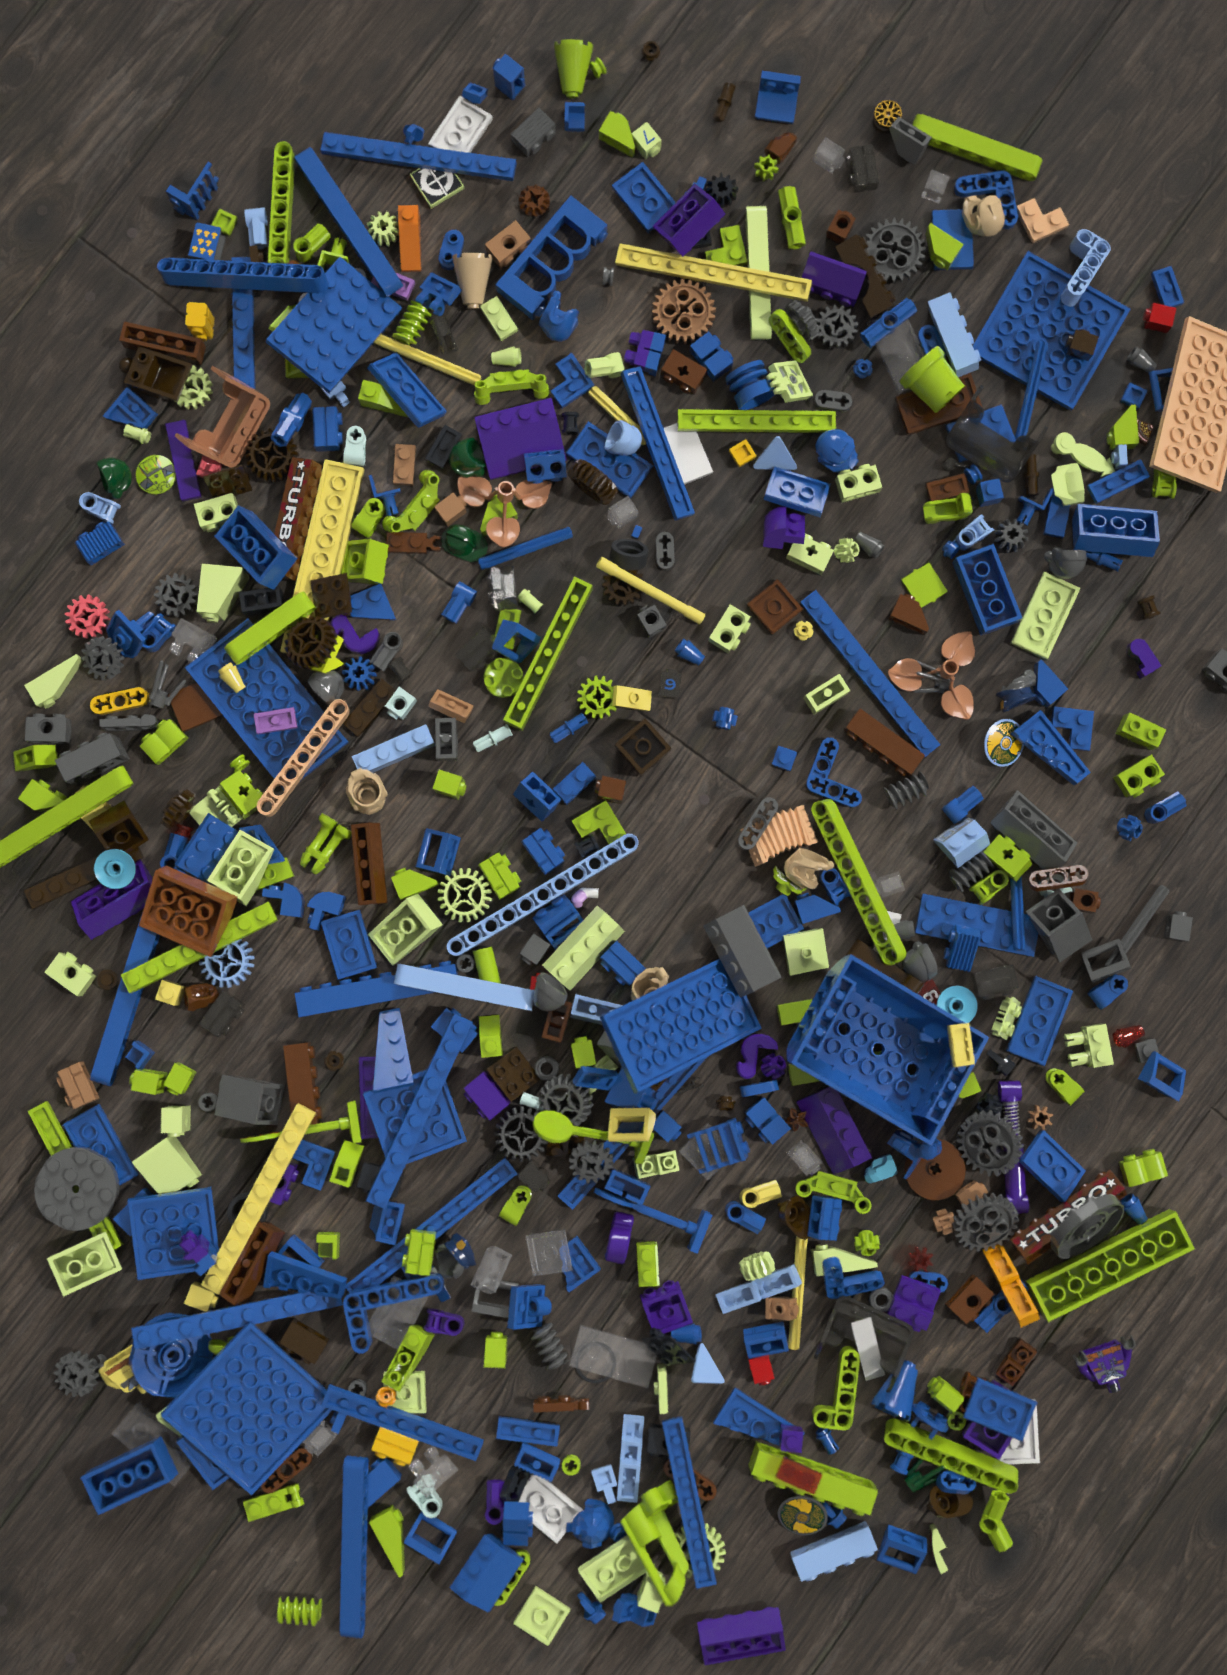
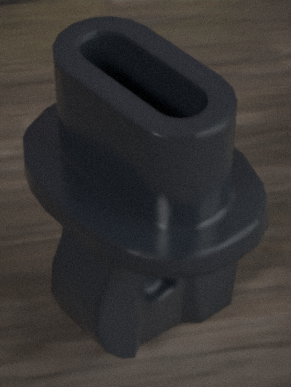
[986,1049,1016,1077]

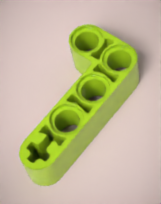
[812,1346,860,1430]

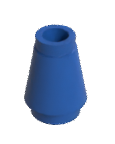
[674,638,705,666]
[1120,1193,1148,1225]
[671,1323,702,1344]

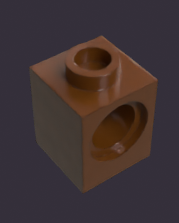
[826,209,856,244]
[1069,888,1101,913]

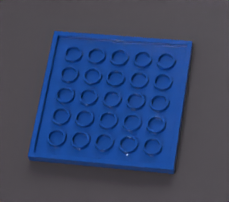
[973,251,1130,411]
[161,1321,332,1495]

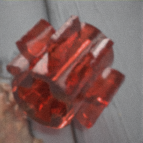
[908,1247,933,1272]

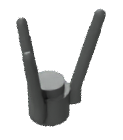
[910,658,950,693]
[148,660,186,708]

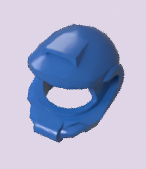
[539,291,579,342]
[815,429,859,472]

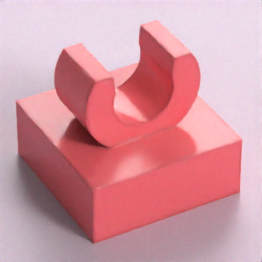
[196,456,223,478]

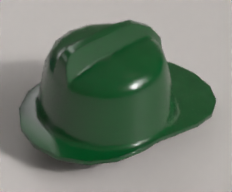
[441,524,488,562]

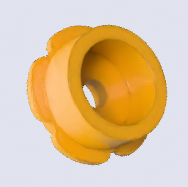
[376,1387,396,1407]

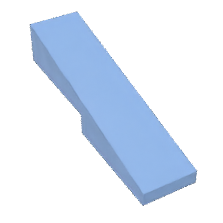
[716,1264,802,1314]

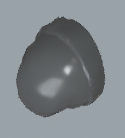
[1044,547,1087,579]
[308,670,345,707]
[902,941,938,981]
[533,973,567,1011]

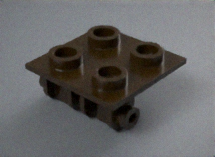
[203,465,253,498]
[311,573,352,618]
[487,1047,540,1103]

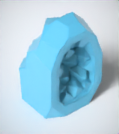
[864,1154,898,1183]

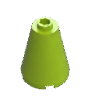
[554,39,593,99]

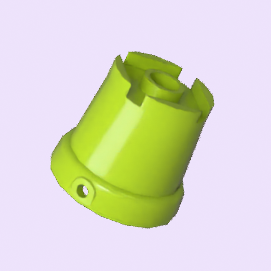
[899,346,965,413]

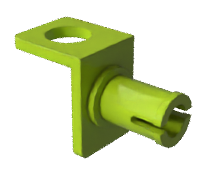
[318,238,349,270]

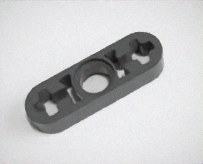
[738,797,778,850]

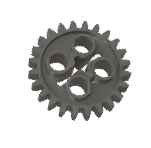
[866,218,926,284]
[957,1110,1024,1176]
[952,1193,1019,1252]

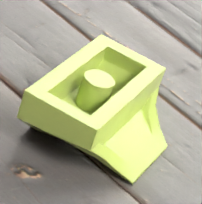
[1051,463,1084,506]

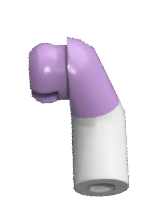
[571,888,599,908]

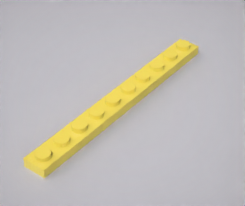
[615,244,812,302]
[201,1103,316,1295]

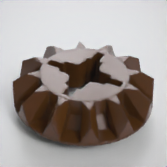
[519,184,550,216]

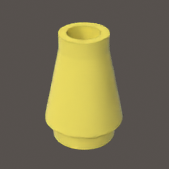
[218,662,246,693]

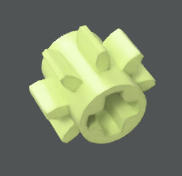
[834,538,859,563]

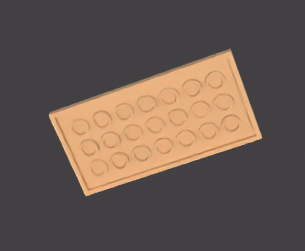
[1149,316,1227,493]

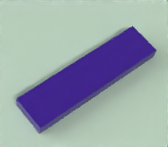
[166,420,202,502]
[359,1056,378,1139]

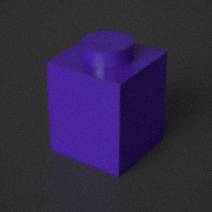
[779,1424,803,1453]

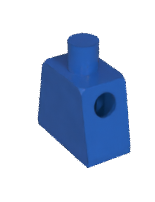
[605,1068,657,1110]

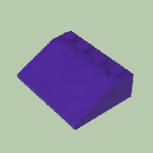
[474,398,567,480]

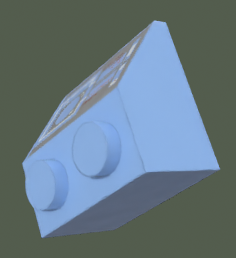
[933,816,990,868]

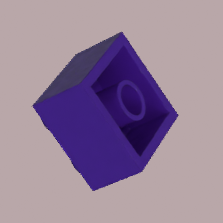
[464,1071,510,1120]

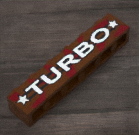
[274,457,322,581]
[1010,1170,1127,1265]

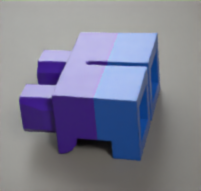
[624,330,666,376]
[179,1229,218,1276]

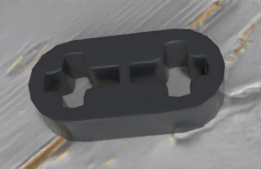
[500,1465,529,1503]

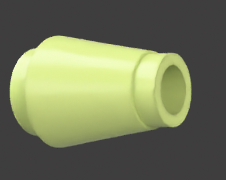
[491,347,521,367]

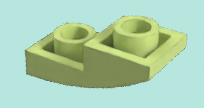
[633,1150,679,1179]

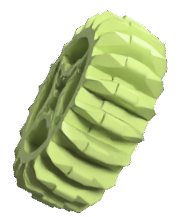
[438,868,492,922]
[675,1523,726,1579]

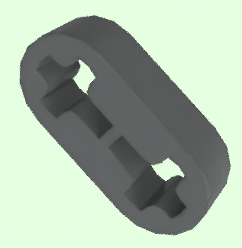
[814,390,852,413]
[656,532,674,571]

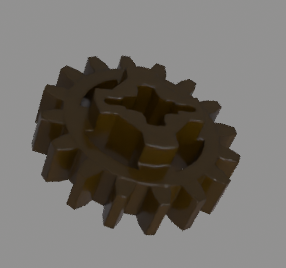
[602,569,644,607]
[161,789,196,829]

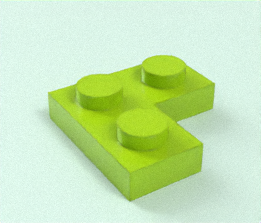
[705,225,748,266]
[572,801,626,844]

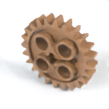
[652,279,716,344]

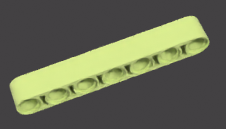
[746,206,772,340]

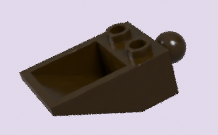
[119,346,193,402]

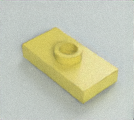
[612,685,652,711]
[947,1023,975,1067]

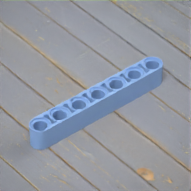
[394,964,534,1011]

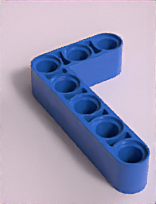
[343,1273,444,1353]

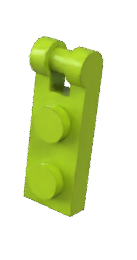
[243,1483,304,1522]

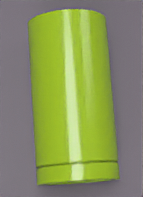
[473,947,501,984]

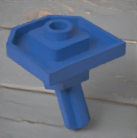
[106,610,155,658]

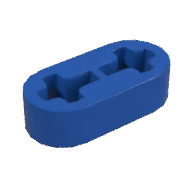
[740,1080,779,1097]
[908,1270,948,1292]
[936,1471,976,1494]

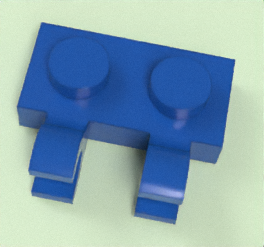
[415,272,462,317]

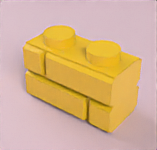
[185,302,215,342]
[371,1427,419,1466]

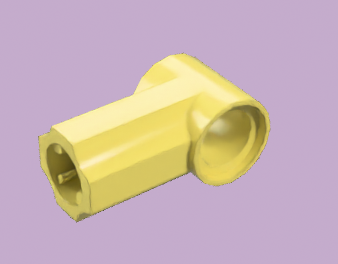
[739,1180,782,1208]

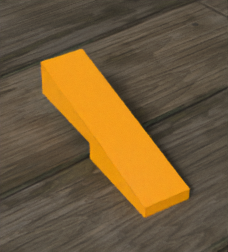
[982,1243,1040,1328]

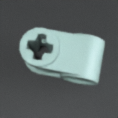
[344,426,366,466]
[407,1475,443,1518]

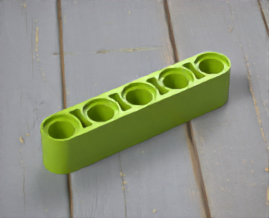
[224,591,316,665]

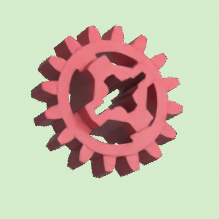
[65,595,110,639]

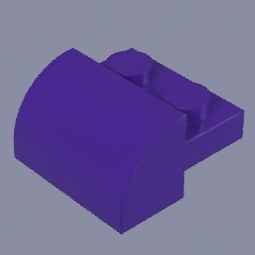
[763,507,805,549]

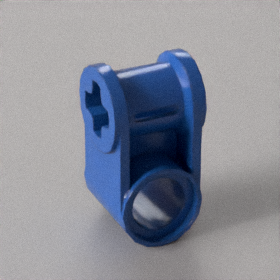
[142,613,177,652]
[819,868,852,906]
[1087,975,1128,1010]

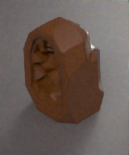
[764,132,797,164]
[183,983,219,1011]

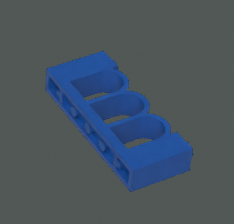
[496,196,608,320]

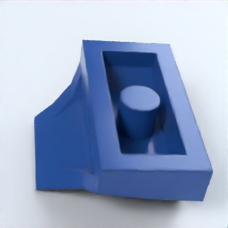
[369,1201,405,1245]

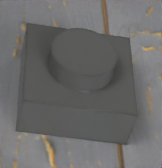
[1134,1038,1159,1063]

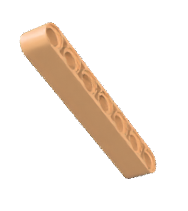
[257,699,349,817]

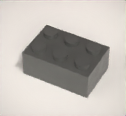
[55,732,130,786]

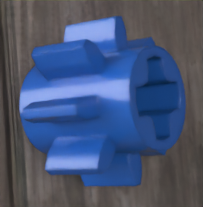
[712,707,738,730]
[1117,815,1143,841]

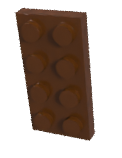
[895,372,983,436]

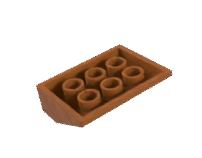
[139,866,238,957]

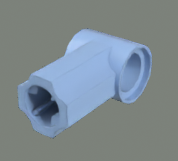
[245,207,268,250]

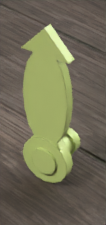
[1051,432,1115,477]

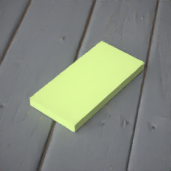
[1010,571,1080,660]

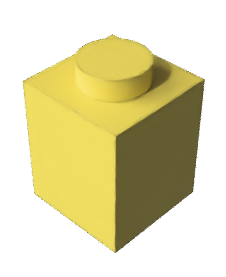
[155,980,186,1006]
[184,1281,219,1312]

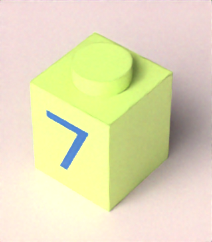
[632,122,661,160]

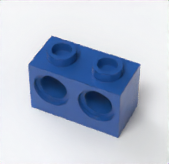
[524,449,567,484]

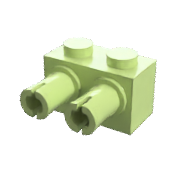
[1064,1024,1114,1068]

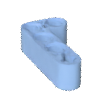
[1061,229,1111,306]

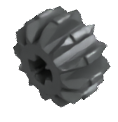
[994,519,1028,553]

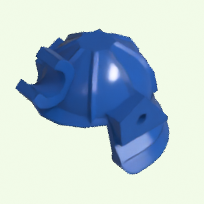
[566,1499,614,1549]

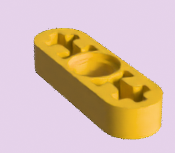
[90,687,150,715]

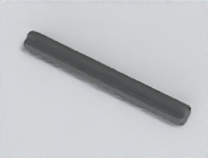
[1105,885,1169,967]

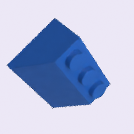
[450,1533,524,1612]

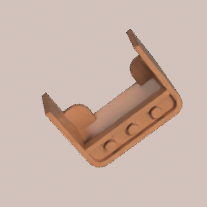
[175,366,270,467]

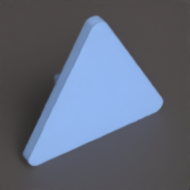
[753,436,797,470]
[691,1343,724,1384]

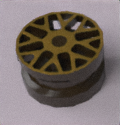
[872,100,902,133]

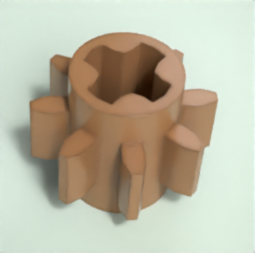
[1027,1105,1053,1130]
[932,1209,955,1235]

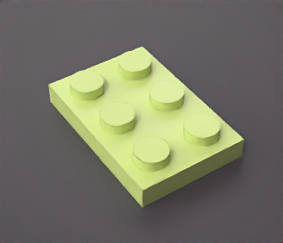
[578,1535,647,1603]

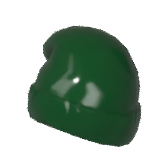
[449,438,485,478]
[97,458,132,499]

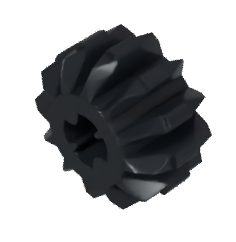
[705,172,738,208]

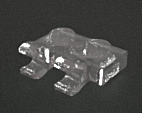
[169,618,217,663]
[408,1446,458,1498]

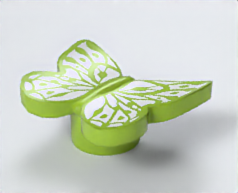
[773,866,807,896]

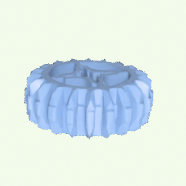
[199,939,255,988]

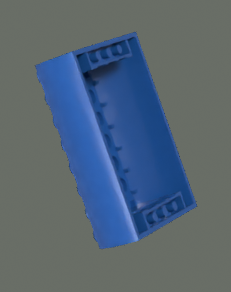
[787,954,989,1146]

